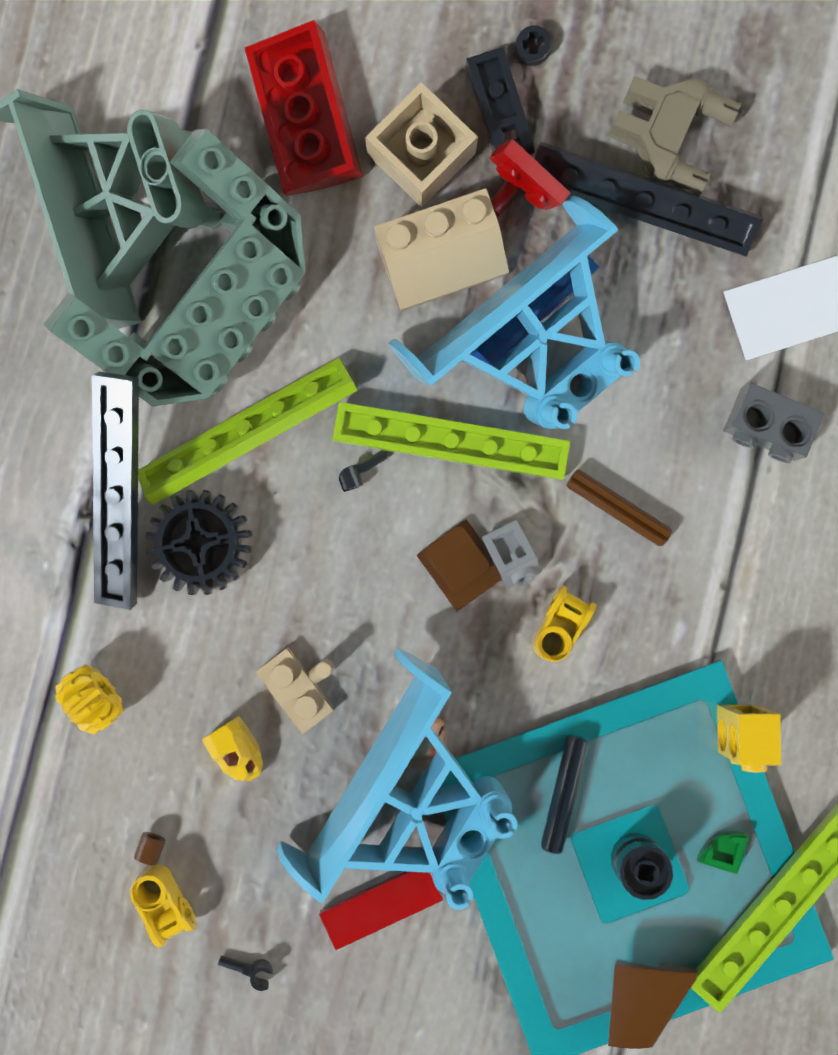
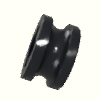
[516,25,551,66]

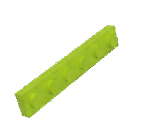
[138,357,358,506]
[332,402,571,481]
[691,803,838,1014]

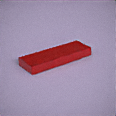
[319,871,443,951]

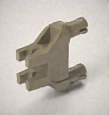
[608,76,742,195]

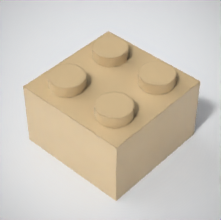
[365,82,478,207]

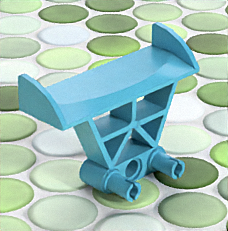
[388,195,640,429]
[276,648,517,910]

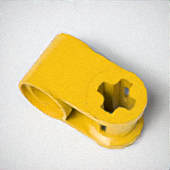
[532,584,597,662]
[130,864,197,948]

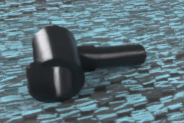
[339,450,388,492]
[218,955,273,991]

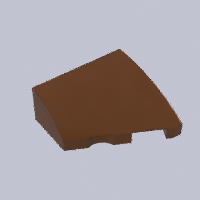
[608,959,698,1049]

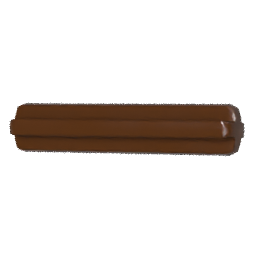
[567,470,672,546]

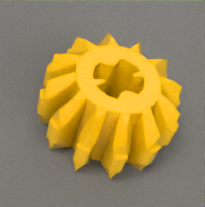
[55,664,123,735]

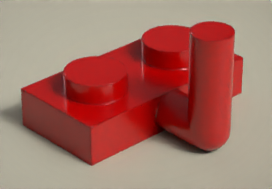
[489,139,570,217]

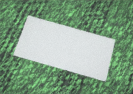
[723,255,838,360]

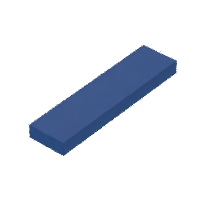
[470,255,599,365]

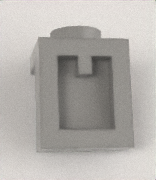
[482,520,541,589]

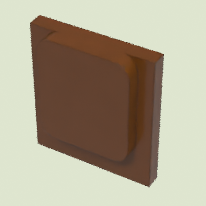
[416,519,502,612]

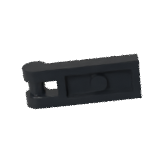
[466,47,535,155]

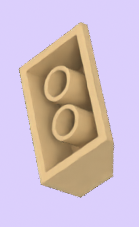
[374,188,509,312]

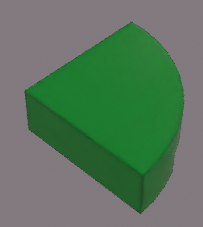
[696,831,749,874]

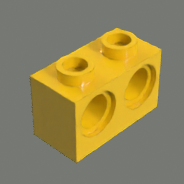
[717,704,781,772]

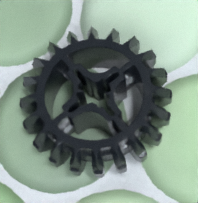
[145,490,253,595]

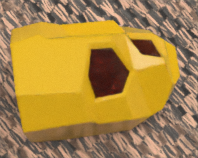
[202,716,263,781]

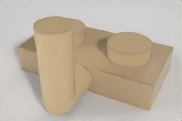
[255,648,335,735]

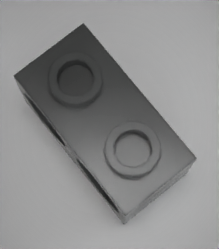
[723,383,825,463]

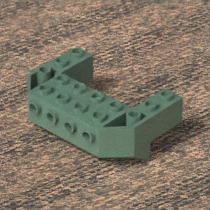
[43,129,306,407]

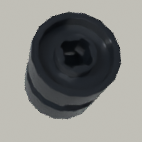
[610,833,673,900]

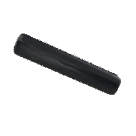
[541,735,588,854]

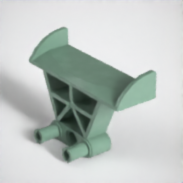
[0,89,224,329]

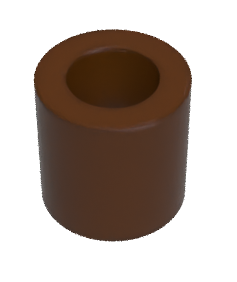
[134,832,166,865]

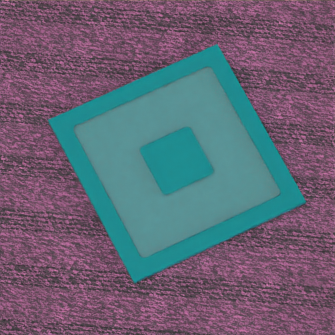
[440,660,834,1055]

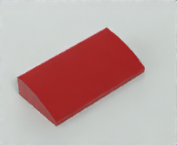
[244,20,364,196]

